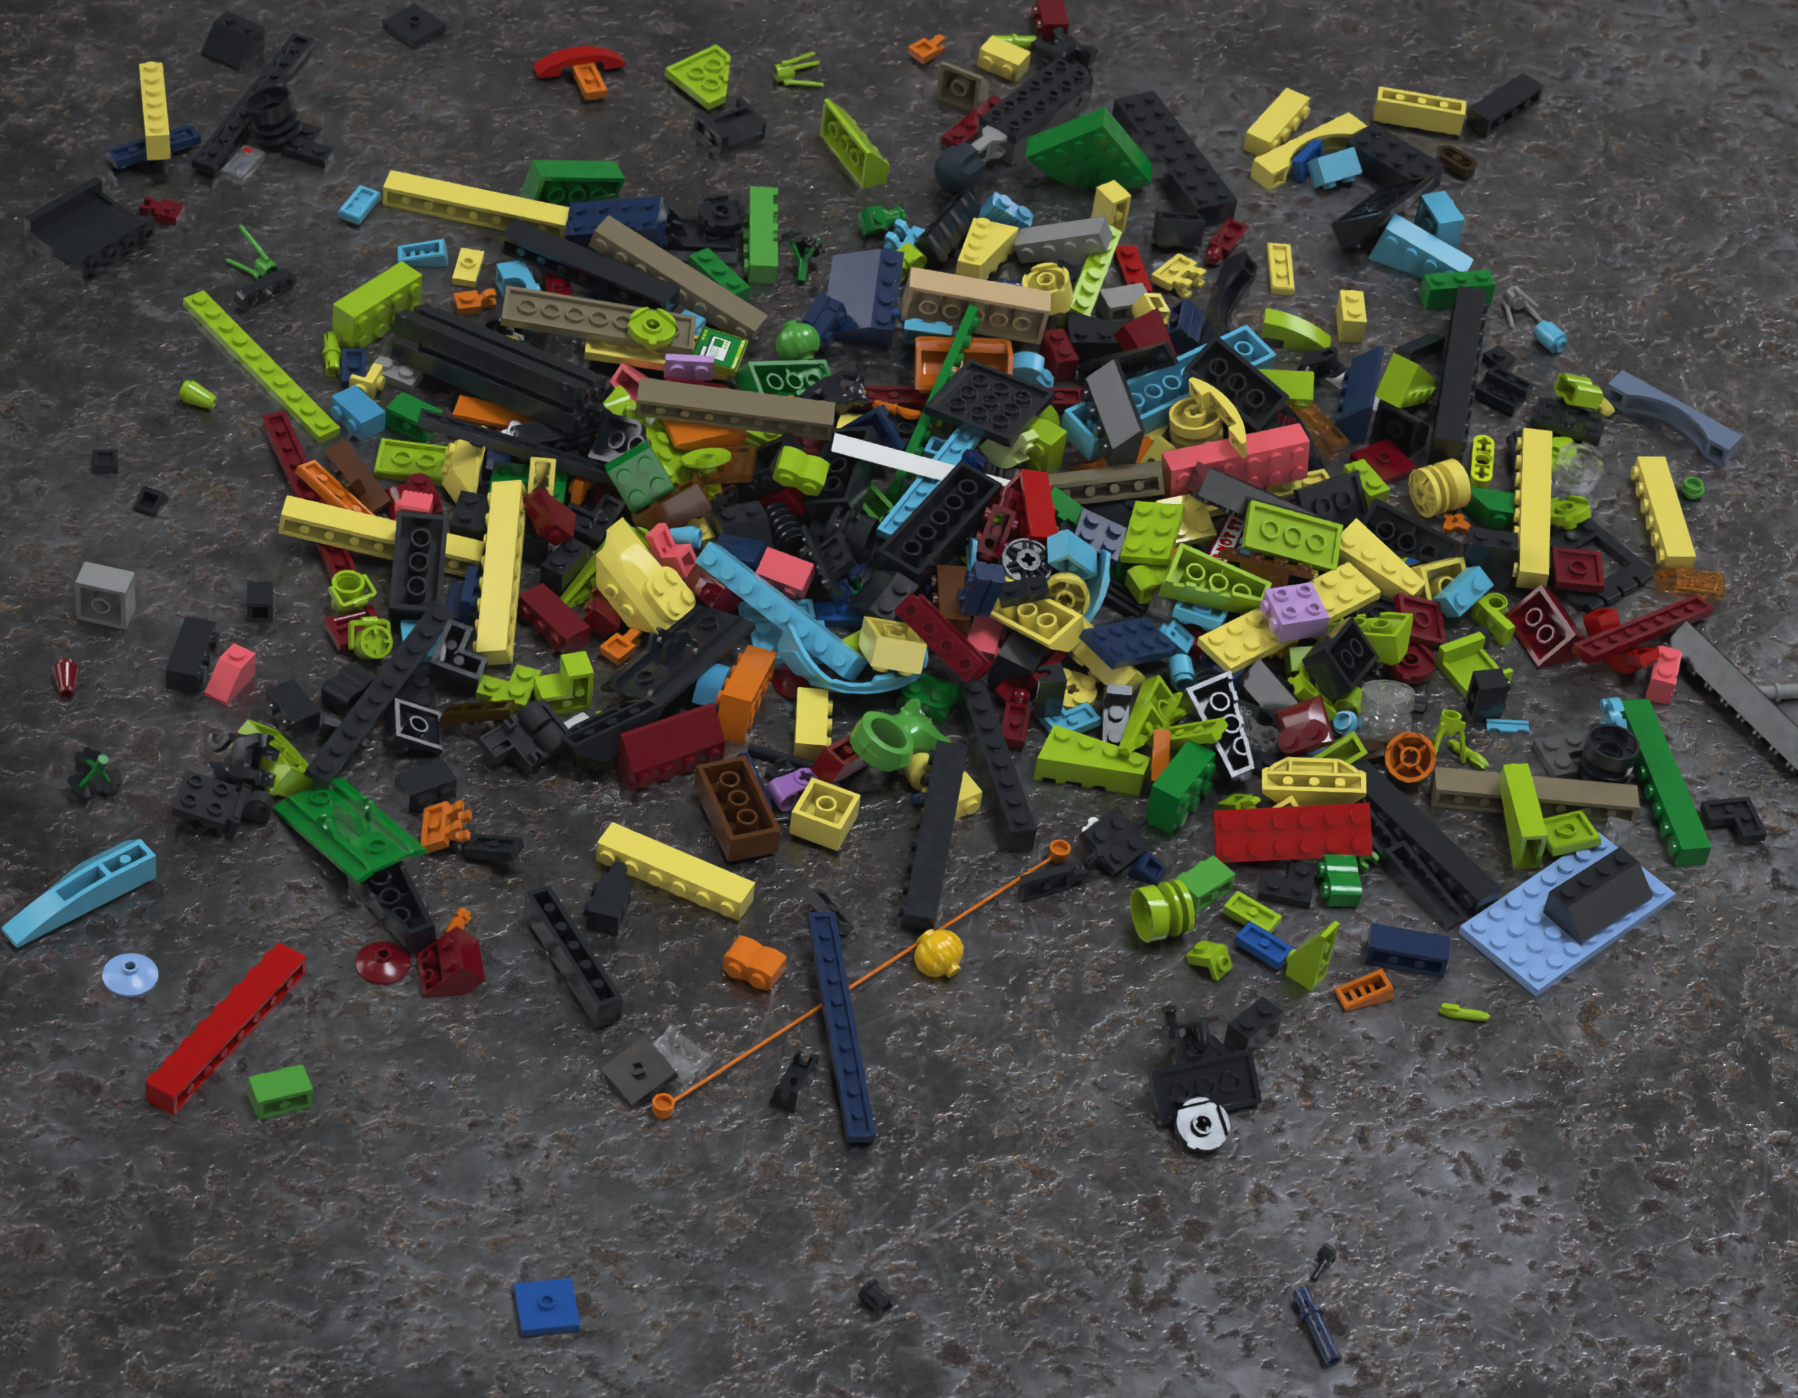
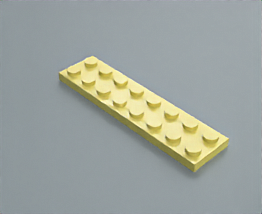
[1197,562,1381,674]

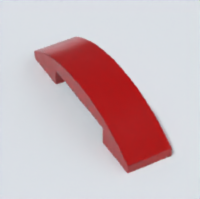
[533,46,626,79]

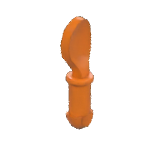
[872,400,921,420]

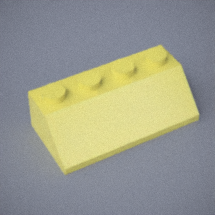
[990,576,1084,652]

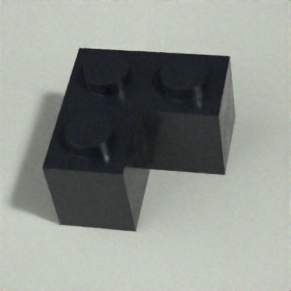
[429,619,488,692]

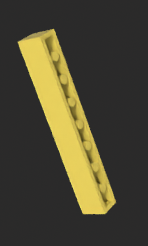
[382,170,569,239]
[1512,428,1552,589]
[473,480,528,666]
[278,495,484,577]

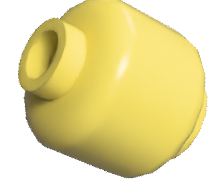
[904,753,932,791]

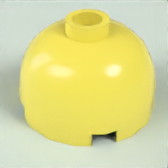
[1047,572,1090,616]

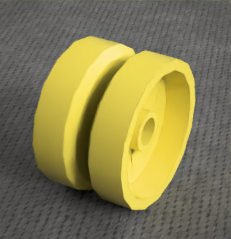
[1169,397,1224,449]

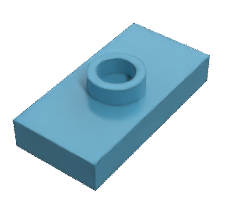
[338,185,381,225]

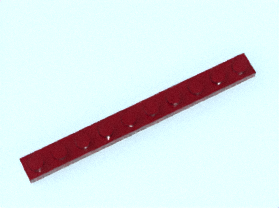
[845,386,1082,411]
[261,411,358,580]

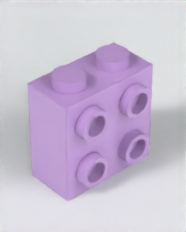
[1260,582,1330,642]

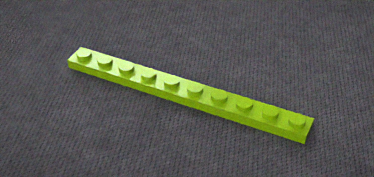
[183,290,340,444]

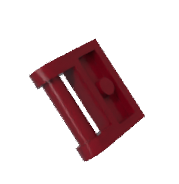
[322,605,384,652]

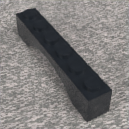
[1198,251,1258,347]

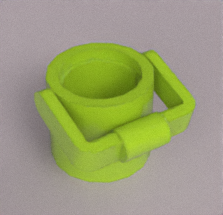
[328,570,377,614]
[348,616,393,661]

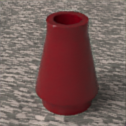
[52,658,79,699]

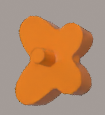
[1442,513,1471,535]

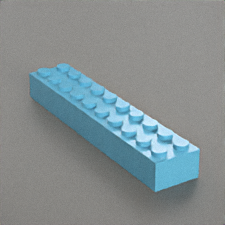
[1060,325,1277,461]

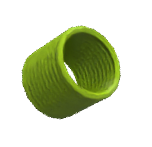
[1334,687,1368,718]

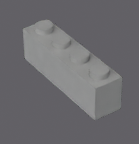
[1013,216,1113,264]

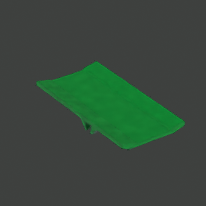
[273,777,427,885]

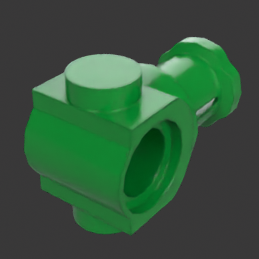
[857,205,906,236]

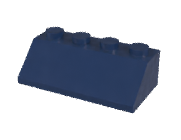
[1334,346,1384,443]

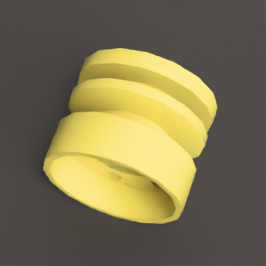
[1408,459,1471,518]

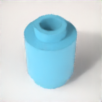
[1534,321,1568,353]
[1167,654,1195,692]

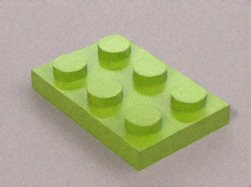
[1120,501,1185,566]

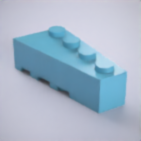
[1368,213,1474,278]

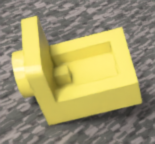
[349,363,386,400]

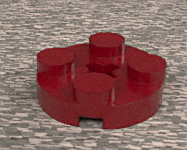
[1383,641,1435,686]

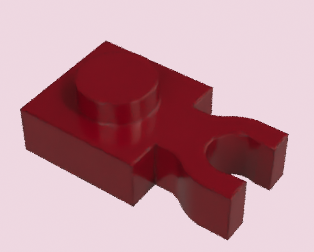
[139,196,185,226]

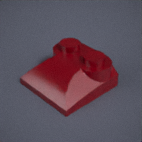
[384,473,443,521]
[1274,695,1335,758]

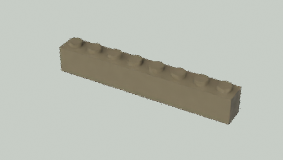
[589,215,768,346]
[635,378,835,441]
[1430,767,1640,825]

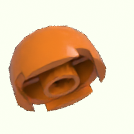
[1385,732,1436,783]

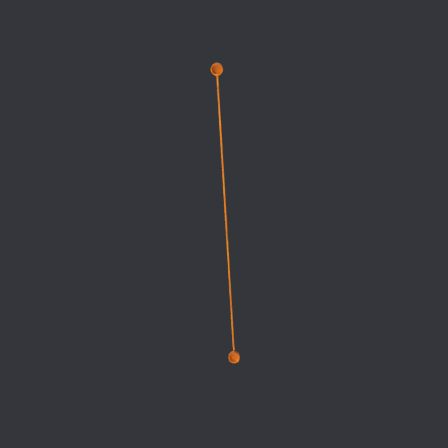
[652,840,1071,1119]

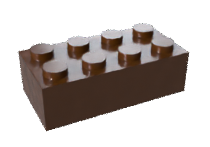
[694,755,781,862]

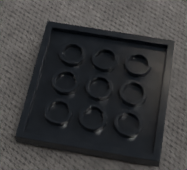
[923,359,1055,448]

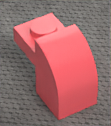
[645,523,697,579]

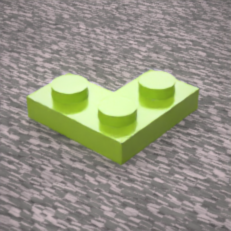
[476,664,541,711]

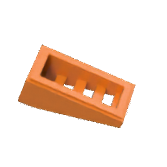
[1333,969,1394,1012]

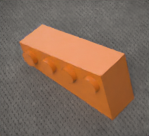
[716,645,777,745]

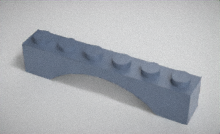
[1604,370,1743,467]

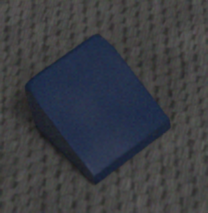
[1128,851,1167,886]

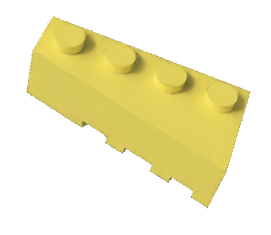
[955,218,1019,280]
[1337,518,1426,600]

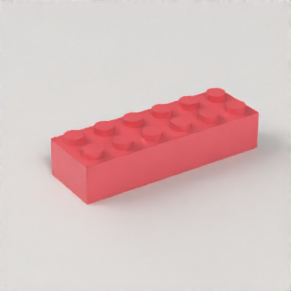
[1161,423,1310,499]

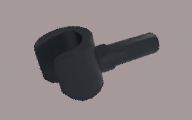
[1310,1244,1336,1282]

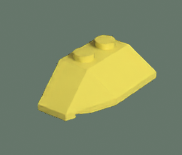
[441,426,487,504]
[1262,757,1366,806]

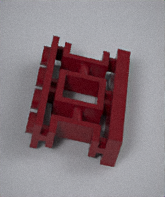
[894,593,994,682]

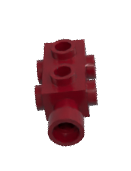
[973,486,1020,562]

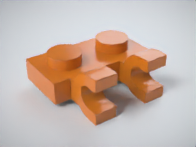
[420,800,472,854]

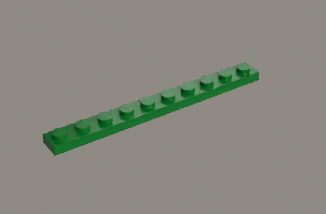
[888,305,981,506]

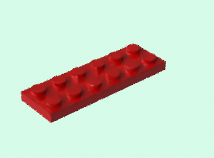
[1212,803,1373,863]

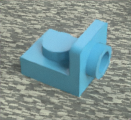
[1158,619,1195,655]

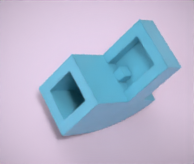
[1013,351,1054,387]

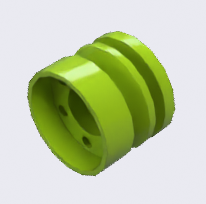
[1130,879,1195,943]

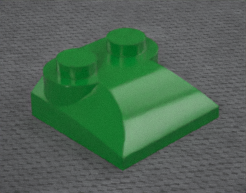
[896,673,958,725]

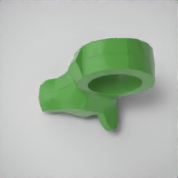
[850,698,953,772]

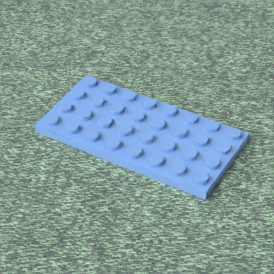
[1458,832,1676,997]

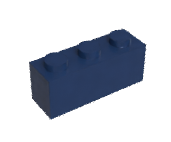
[1365,923,1450,978]

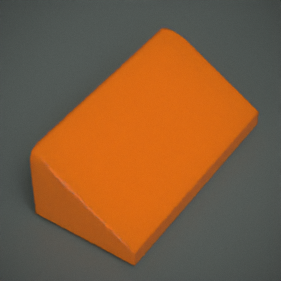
[1151,729,1171,783]

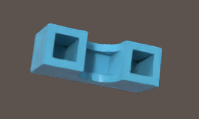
[495,260,541,297]

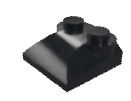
[386,698,444,754]

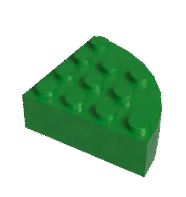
[1026,107,1152,190]

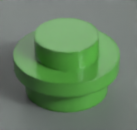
[1680,477,1705,499]

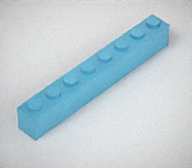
[695,541,868,681]

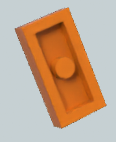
[572,63,607,100]

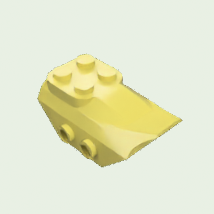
[596,517,696,635]

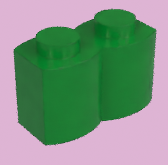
[1317,854,1362,907]

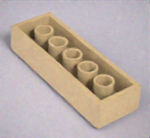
[901,267,1051,345]

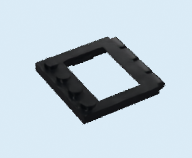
[1547,518,1653,614]

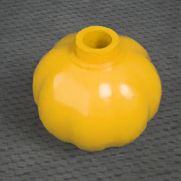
[914,929,963,978]

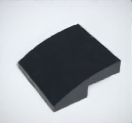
[1473,365,1536,415]

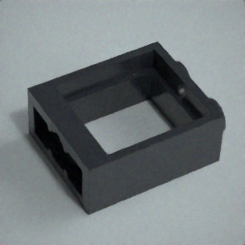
[734,433,805,502]

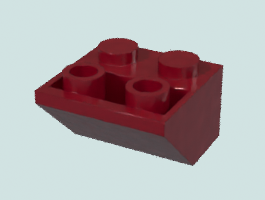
[416,926,485,998]

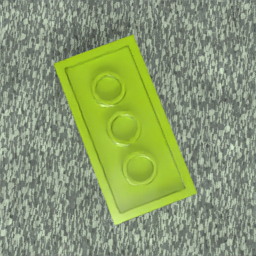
[1241,500,1343,572]

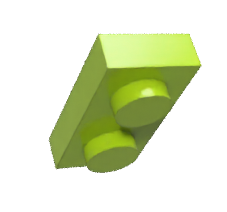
[1222,891,1282,934]

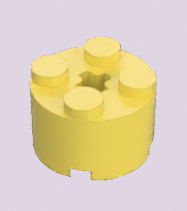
[1022,263,1073,315]

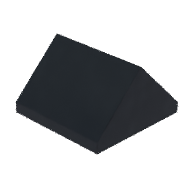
[987,630,1049,685]

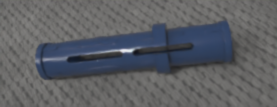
[1292,1286,1342,1366]

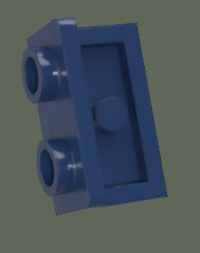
[446,565,480,623]

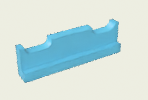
[1485,719,1530,734]

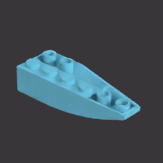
[1,839,156,948]

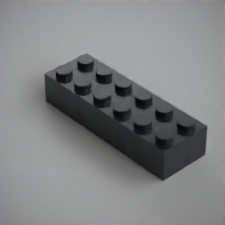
[874,460,1002,591]
[1186,461,1335,523]

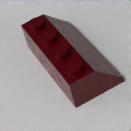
[617,703,725,791]

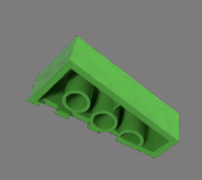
[742,186,778,284]

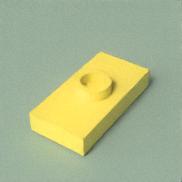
[452,248,484,288]

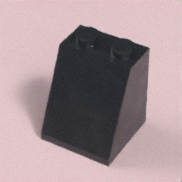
[1457,527,1518,592]

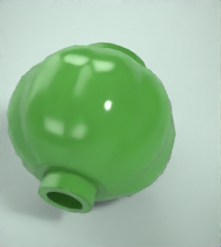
[775,320,820,361]

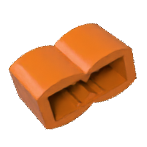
[723,936,787,991]

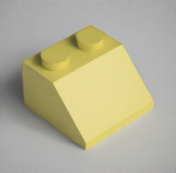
[1410,557,1474,613]

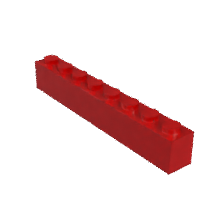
[145,942,306,1115]

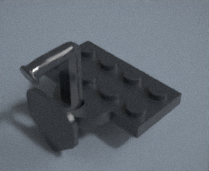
[1147,1005,1262,1125]

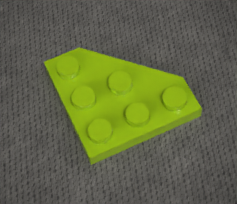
[665,45,731,110]

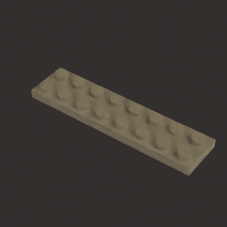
[500,285,696,355]

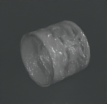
[1357,680,1415,741]

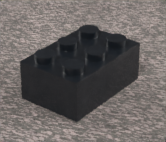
[1302,616,1379,702]

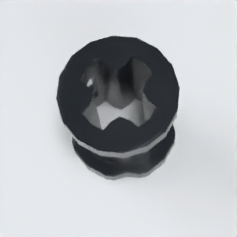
[858,1279,896,1317]

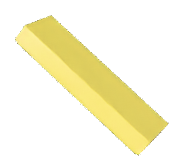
[1266,243,1295,296]

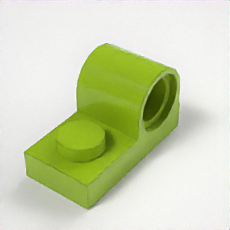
[1471,593,1515,647]

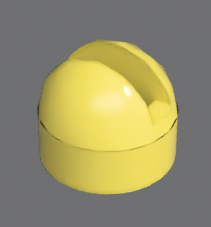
[1594,397,1615,417]

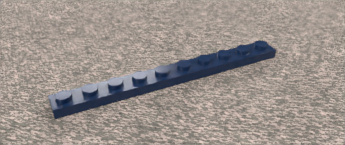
[807,912,876,1143]

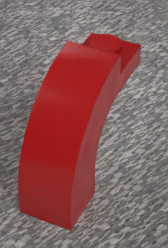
[1582,608,1661,674]

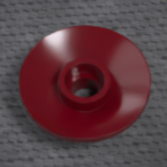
[772,664,818,701]
[355,941,411,985]

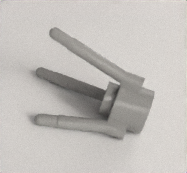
[1502,285,1543,328]

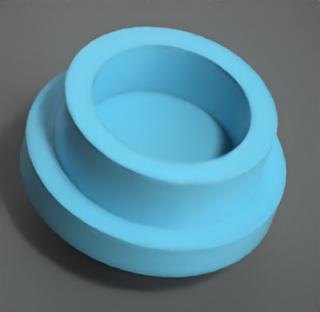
[1333,711,1358,736]

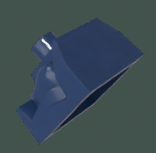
[841,405,908,450]

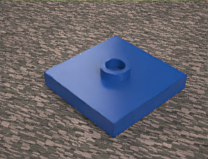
[513,1278,580,1336]

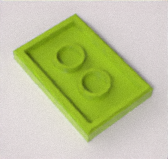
[374,438,447,486]

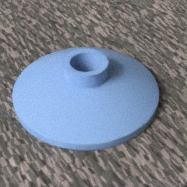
[102,953,158,998]

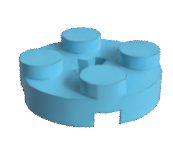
[1599,697,1627,729]

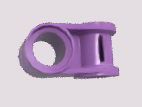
[766,768,817,812]

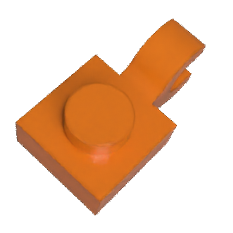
[908,34,946,64]
[453,288,497,316]
[568,475,594,505]
[599,627,642,666]

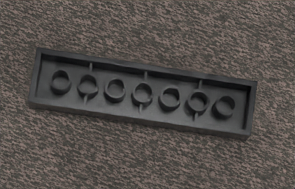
[1112,90,1237,228]

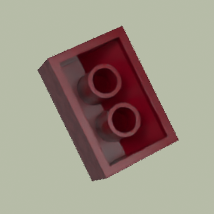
[1504,585,1585,668]

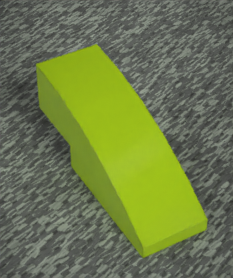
[1261,308,1331,352]

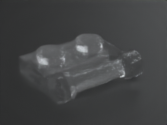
[652,1025,715,1090]

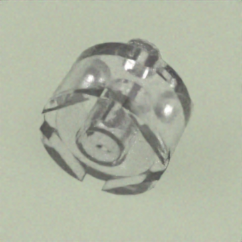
[1551,442,1604,497]

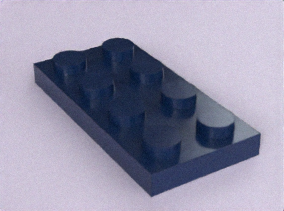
[1078,617,1178,670]

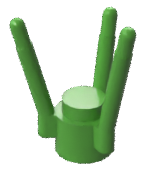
[226,224,279,280]

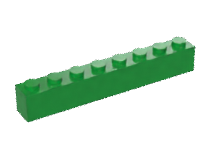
[1620,699,1712,867]

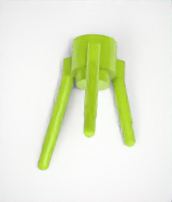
[774,52,824,87]
[1431,710,1466,764]

